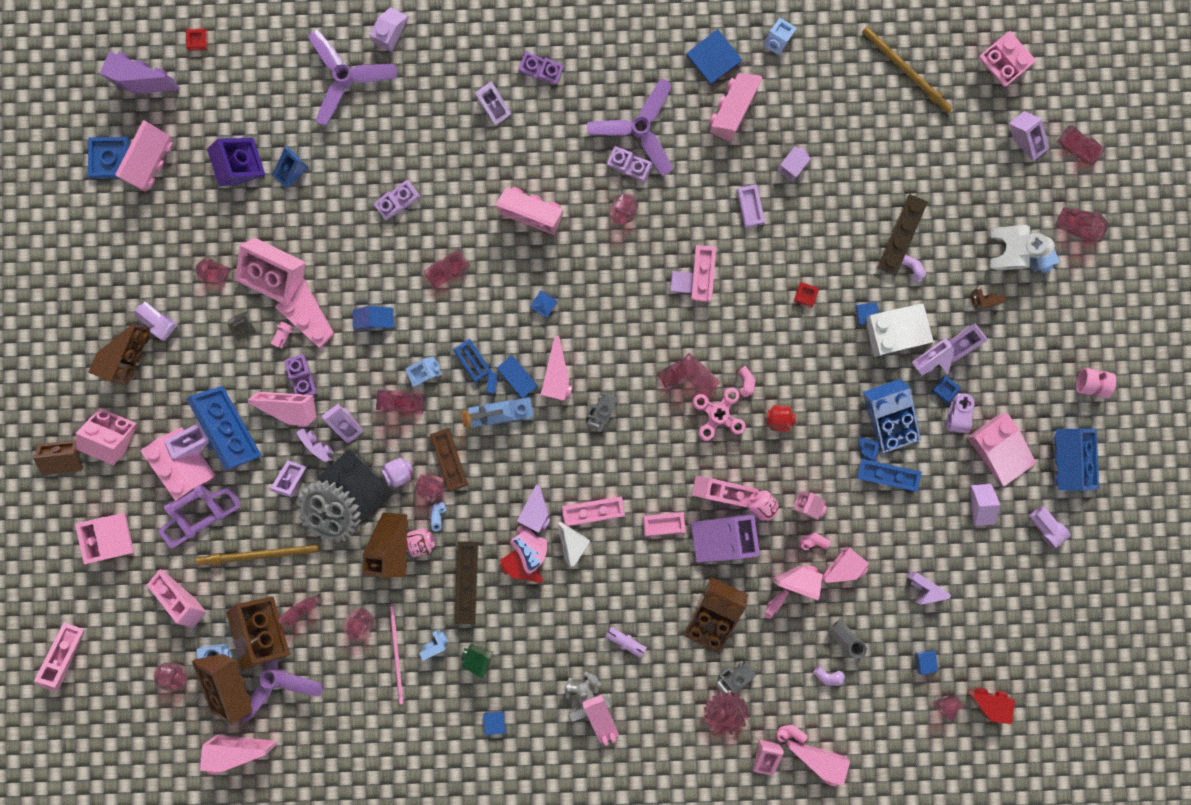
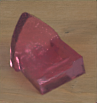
[196,258,231,287]
[933,695,964,721]

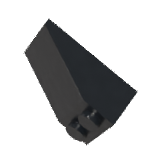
[319,449,395,521]

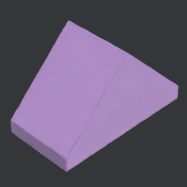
[475,82,511,126]
[164,423,209,459]
[270,460,307,497]
[970,484,1000,526]

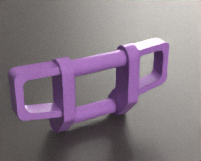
[159,484,241,548]

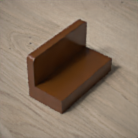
[33,440,83,475]

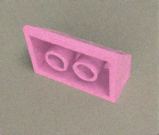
[709,73,763,143]
[115,120,174,192]
[496,187,563,236]
[235,238,306,305]
[141,427,217,501]

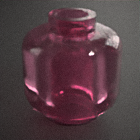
[609,193,639,224]
[414,472,446,502]
[343,608,374,640]
[154,662,187,691]

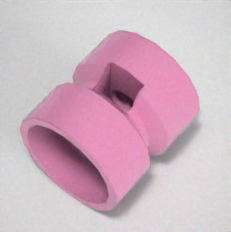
[1076,367,1116,399]

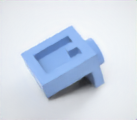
[763,18,796,55]
[405,357,442,387]
[419,629,448,660]

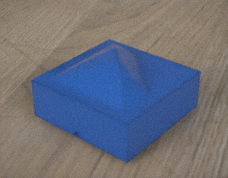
[530,290,558,318]

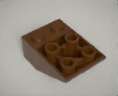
[88,323,150,385]
[362,512,408,578]
[683,577,748,653]

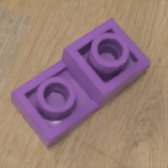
[518,51,564,85]
[284,354,318,396]

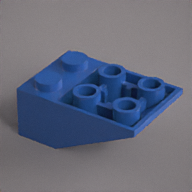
[863,379,921,453]

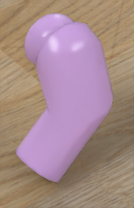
[813,666,845,686]

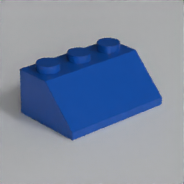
[1054,428,1099,490]

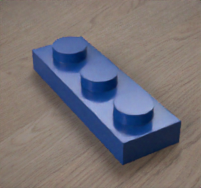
[856,459,922,492]

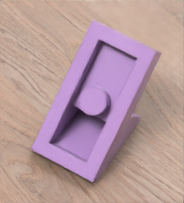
[949,323,988,362]
[912,338,954,376]
[322,404,364,444]
[907,571,951,605]

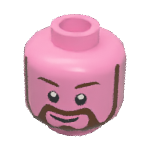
[748,491,779,521]
[406,528,435,557]

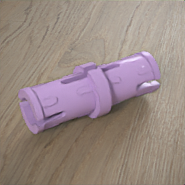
[605,626,647,658]

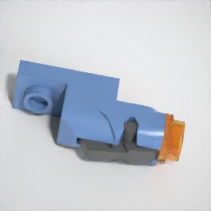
[461,397,534,428]

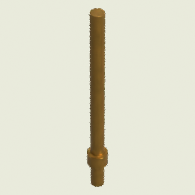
[862,26,953,114]
[196,544,320,566]

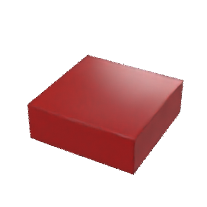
[186,28,208,51]
[793,282,819,308]

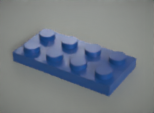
[186,386,262,471]

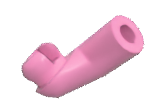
[738,366,756,397]
[800,533,831,550]
[777,725,808,744]

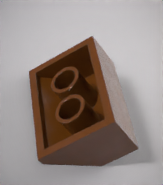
[226,596,290,671]
[192,654,253,725]

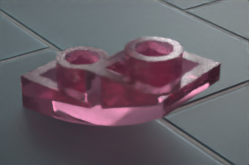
[1057,125,1105,165]
[424,249,471,288]
[675,353,720,397]
[657,357,695,391]
[278,594,321,625]

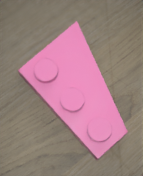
[275,278,335,348]

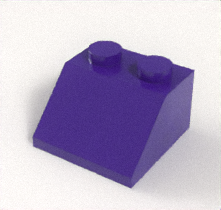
[207,138,265,186]

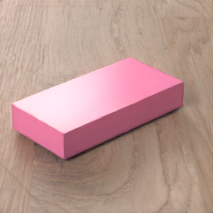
[643,512,686,536]

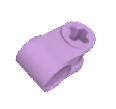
[946,394,974,434]

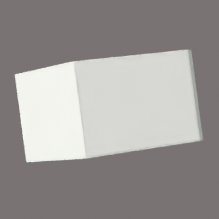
[557,522,590,567]

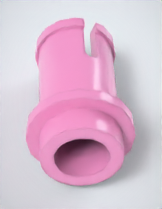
[271,321,293,349]

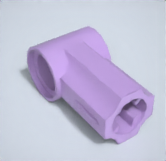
[134,302,178,341]
[1029,506,1071,549]

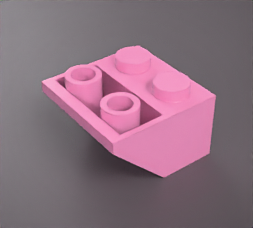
[978,31,1036,88]
[76,408,137,465]
[75,513,134,564]

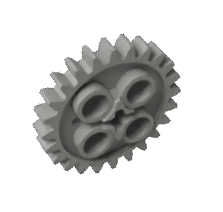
[296,480,361,543]

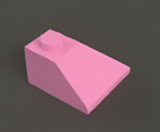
[772,564,822,600]

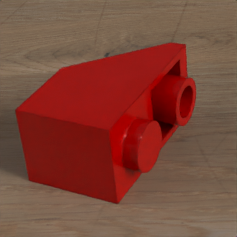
[967,687,1015,725]

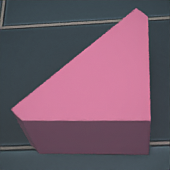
[753,740,783,776]

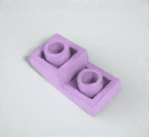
[607,146,653,183]
[374,180,420,220]
[296,428,334,462]

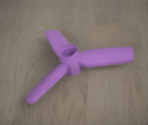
[308,30,398,125]
[587,79,673,176]
[240,660,322,724]

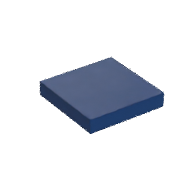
[686,29,742,86]
[88,137,131,178]

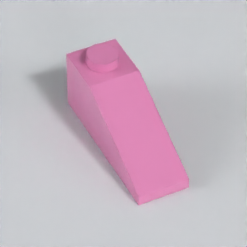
[541,336,572,401]
[248,392,316,427]
[692,475,759,507]
[792,491,827,520]
[147,569,206,628]
[34,623,84,692]
[786,739,850,786]

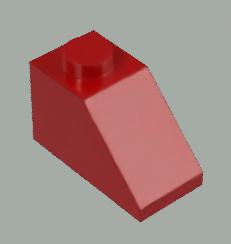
[499,549,544,583]

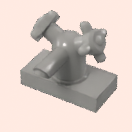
[565,672,611,722]

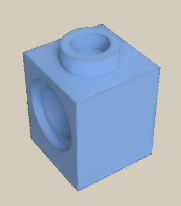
[1030,243,1059,273]
[197,643,232,659]

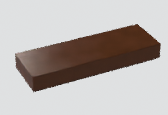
[430,428,468,492]

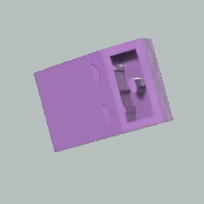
[100,51,180,94]
[691,514,760,563]

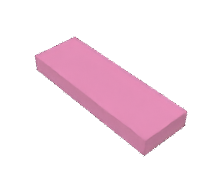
[562,496,625,526]

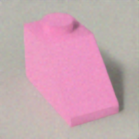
[822,546,869,583]

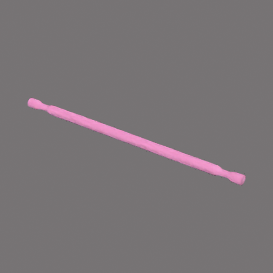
[390,606,403,704]

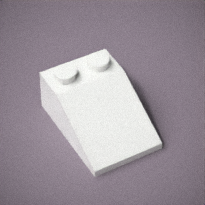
[866,304,933,357]

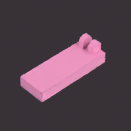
[691,245,716,302]
[582,695,619,746]

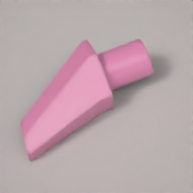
[764,590,789,619]

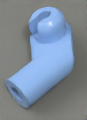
[431,502,446,531]

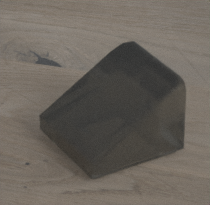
[227,311,256,341]

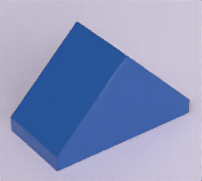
[272,147,309,189]
[353,306,394,330]

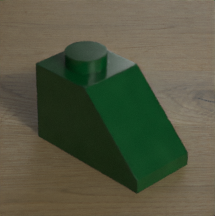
[460,644,493,678]

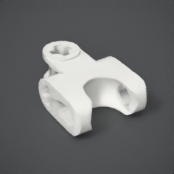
[990,225,1055,270]

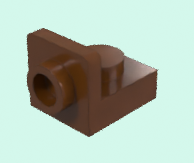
[970,288,1006,311]

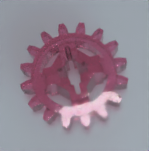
[704,691,749,735]

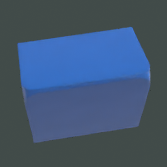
[915,650,938,675]

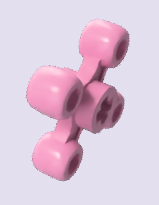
[692,388,746,441]

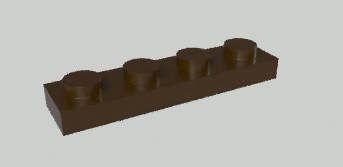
[876,194,928,276]
[455,541,479,624]

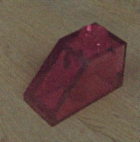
[1055,207,1109,242]
[376,390,425,414]

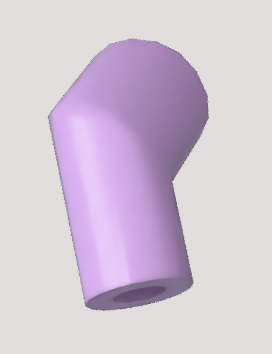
[901,255,926,282]

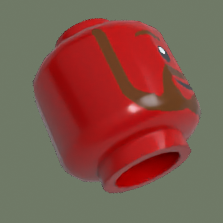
[766,405,796,432]

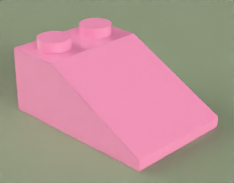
[967,413,1036,487]
[200,735,277,775]

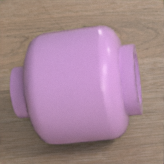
[381,458,414,488]

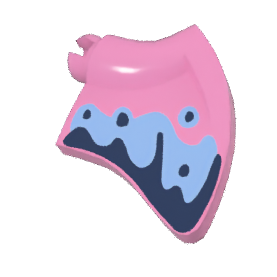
[510,524,547,574]

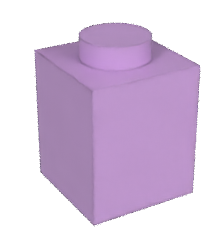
[777,146,811,182]

